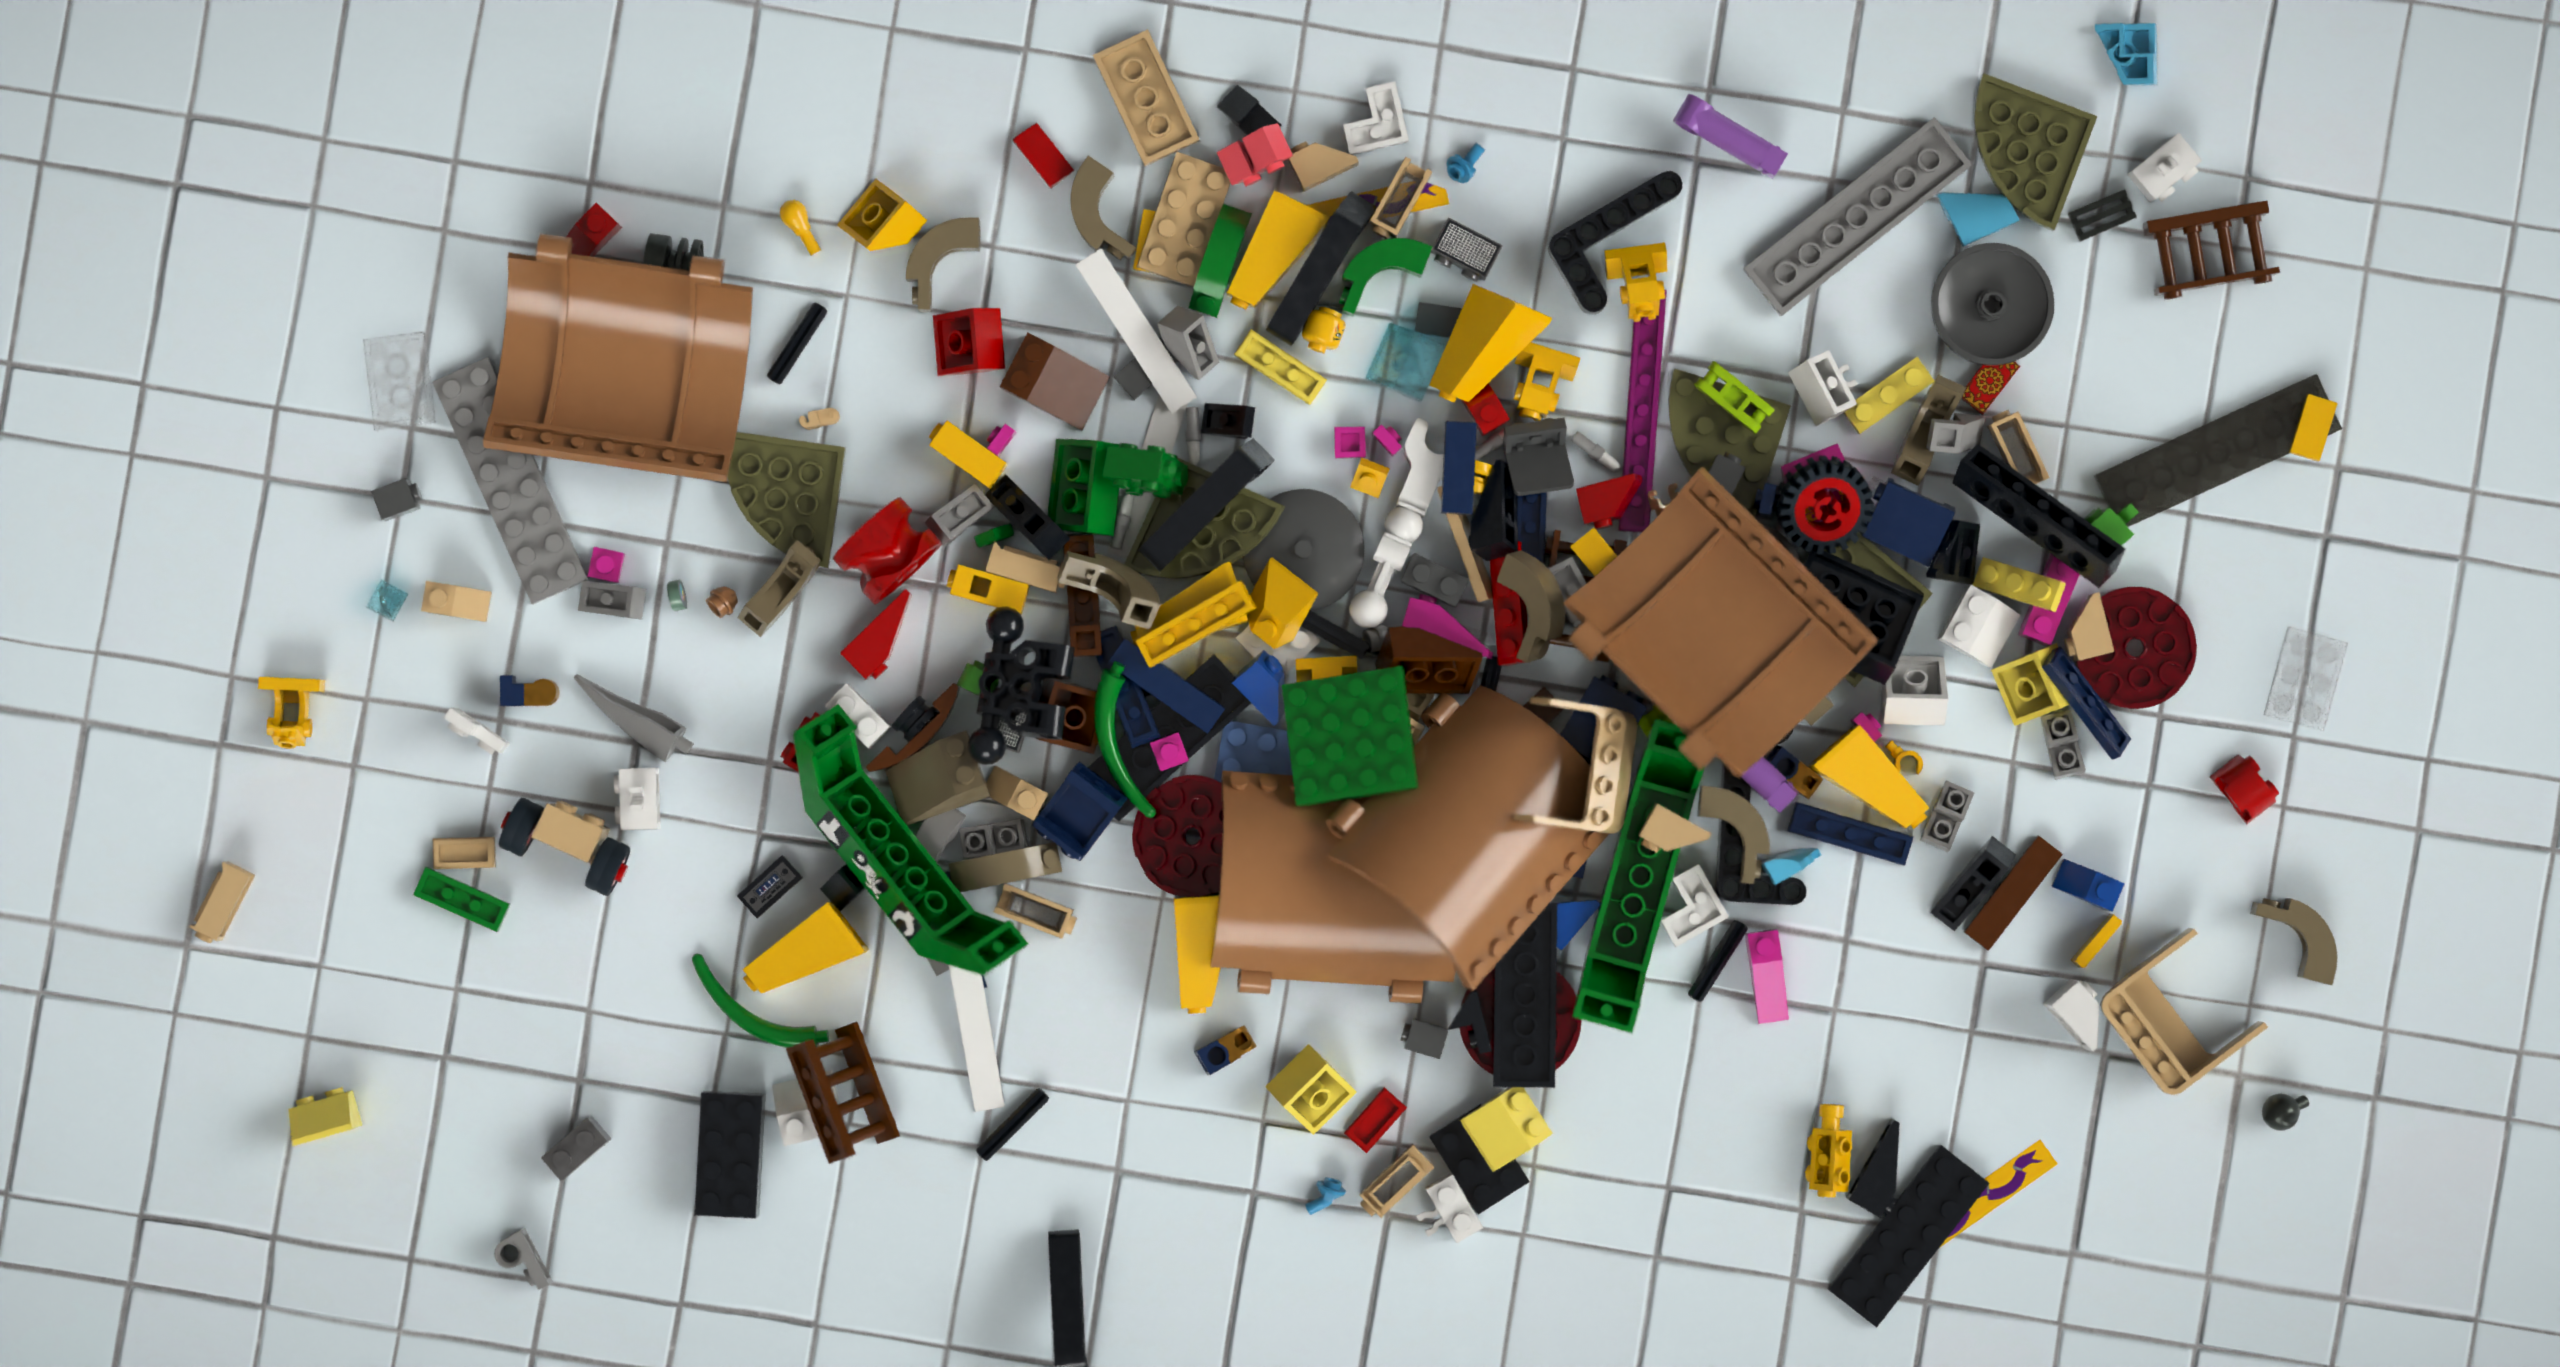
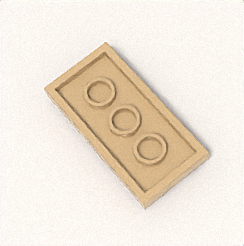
[1093,30,1200,166]
[1137,152,1230,288]

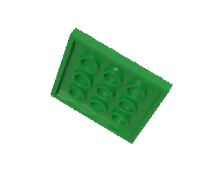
[1282,666,1419,807]

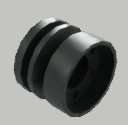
[643,233,704,271]

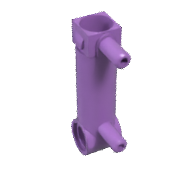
[1673,94,1788,179]
[1740,757,1798,813]

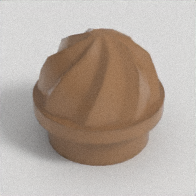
[706,586,738,618]

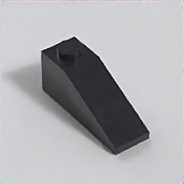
[1468,459,1518,561]
[985,474,1070,560]
[1930,836,2016,931]
[1846,1118,1900,1218]

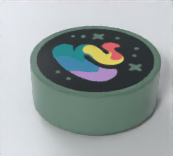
[667,579,687,611]

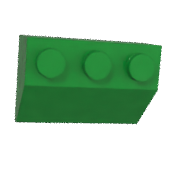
[1047,439,1120,536]

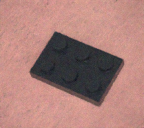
[1429,1104,1530,1214]

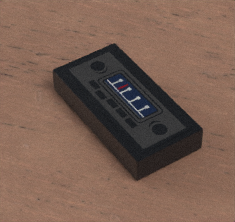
[737,855,803,919]

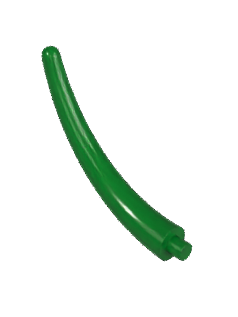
[1094,661,1156,818]
[692,953,829,1048]

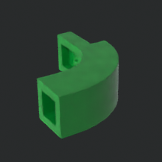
[1188,204,1252,318]
[1339,238,1433,317]

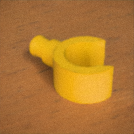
[1885,740,1923,774]

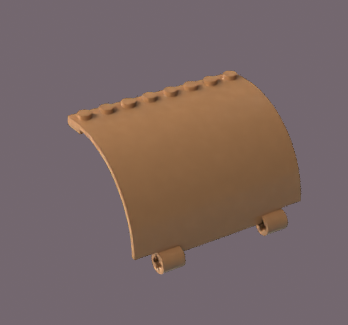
[483,234,753,482]
[1563,467,1879,778]
[1326,685,1609,990]
[1211,771,1456,1004]

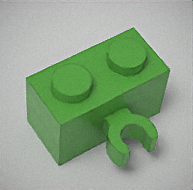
[2083,503,2139,546]

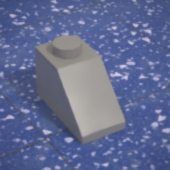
[1157,306,1219,380]

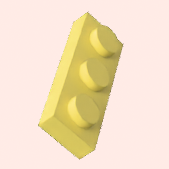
[1844,357,1934,434]
[1973,557,2066,612]

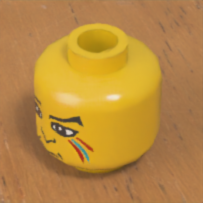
[1302,306,1346,354]

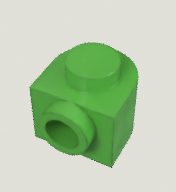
[956,660,1000,696]

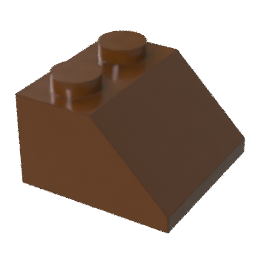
[1036,678,1098,754]

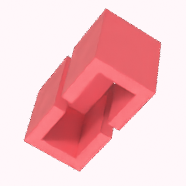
[1216,123,1293,187]

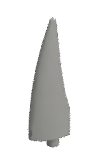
[574,674,694,762]

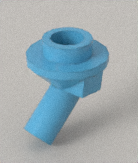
[1446,143,1485,184]
[1305,1177,1346,1215]

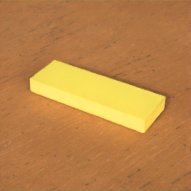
[1234,329,1327,405]

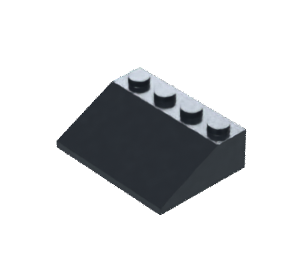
[1803,549,1924,685]

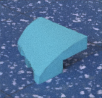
[2095,23,2157,85]
[1937,193,2019,247]
[1762,848,1821,885]

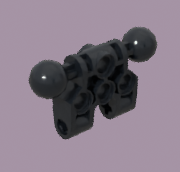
[968,606,1075,765]

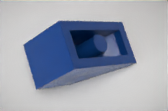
[1232,650,1285,726]
[2051,859,2125,912]
[1557,900,1601,951]

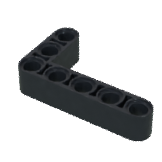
[1548,171,1683,315]
[1266,191,1377,346]
[1138,438,1275,572]
[1715,763,1807,905]
[1048,1229,1088,1367]

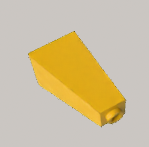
[1227,190,1330,310]
[1429,284,1552,403]
[1130,561,1248,645]
[1808,725,1929,829]
[1174,895,1221,1014]
[743,902,870,994]

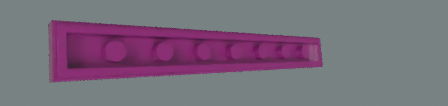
[1618,290,1667,533]

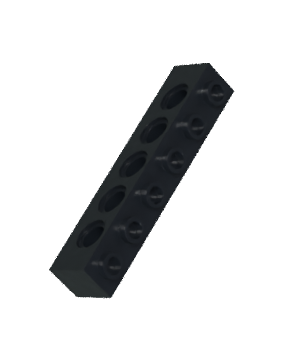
[1952,444,2126,588]

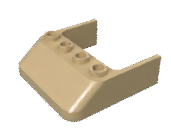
[1514,697,1637,834]
[2100,928,2268,1095]

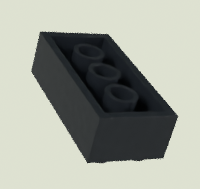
[694,1091,766,1219]

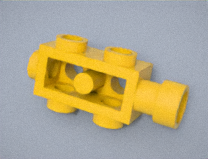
[1805,1104,1852,1197]

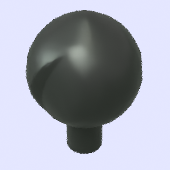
[2262,1093,2309,1131]

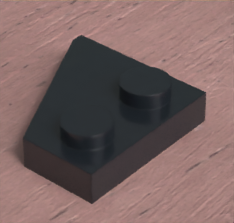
[1926,520,1980,585]

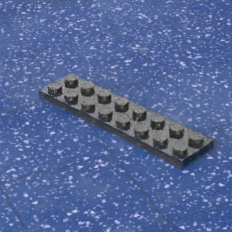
[2094,374,2342,527]

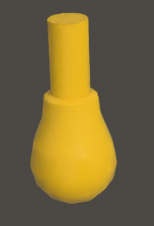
[780,200,821,256]

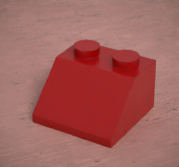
[933,308,1005,376]

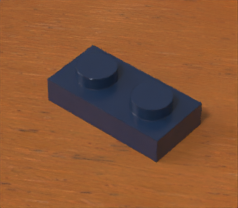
[1754,483,1779,520]

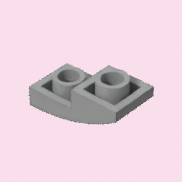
[2041,710,2086,780]
[1920,781,1974,852]
[915,809,966,863]
[959,819,1028,859]

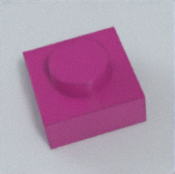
[987,424,1016,457]
[1372,424,1402,457]
[1334,427,1366,459]
[588,547,625,583]
[1850,712,1882,742]
[1150,732,1189,772]

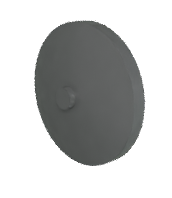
[1931,243,2054,366]
[1243,489,1364,611]

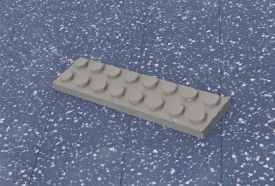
[1743,117,1973,317]
[432,357,589,605]

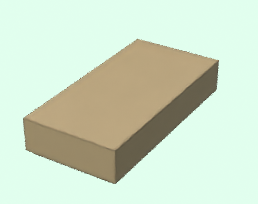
[433,837,496,869]

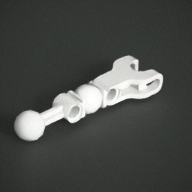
[1349,418,1444,629]

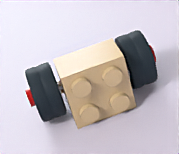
[499,798,631,896]

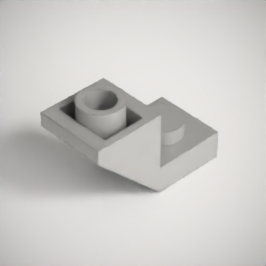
[1926,413,1985,454]

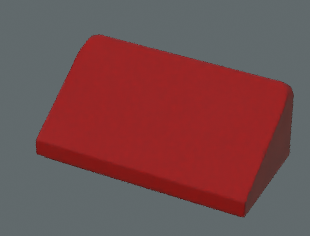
[1012,123,1075,189]

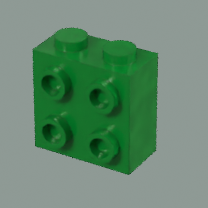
[1103,443,1188,499]

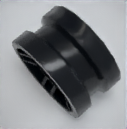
[891,695,938,742]

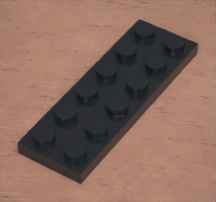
[1088,654,1251,822]
[1493,903,1557,1088]
[1828,1145,1989,1328]

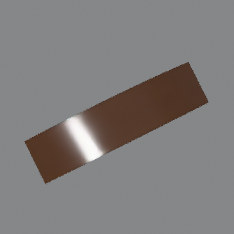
[1064,534,1102,657]
[865,683,960,772]

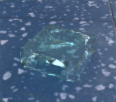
[366,580,408,621]

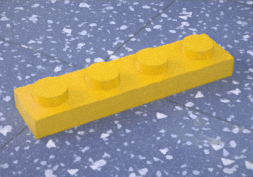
[1135,581,1257,668]

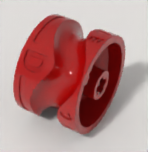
[833,497,942,604]

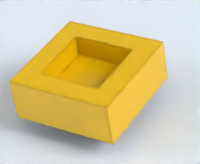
[1350,457,1390,498]

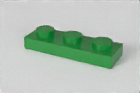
[413,867,511,932]

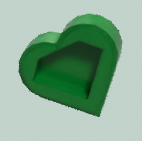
[974,524,1015,548]

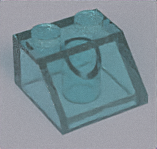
[1365,323,1446,403]

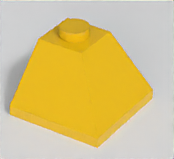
[837,179,927,251]
[1246,557,1318,649]

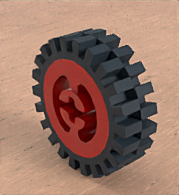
[1775,456,1874,554]

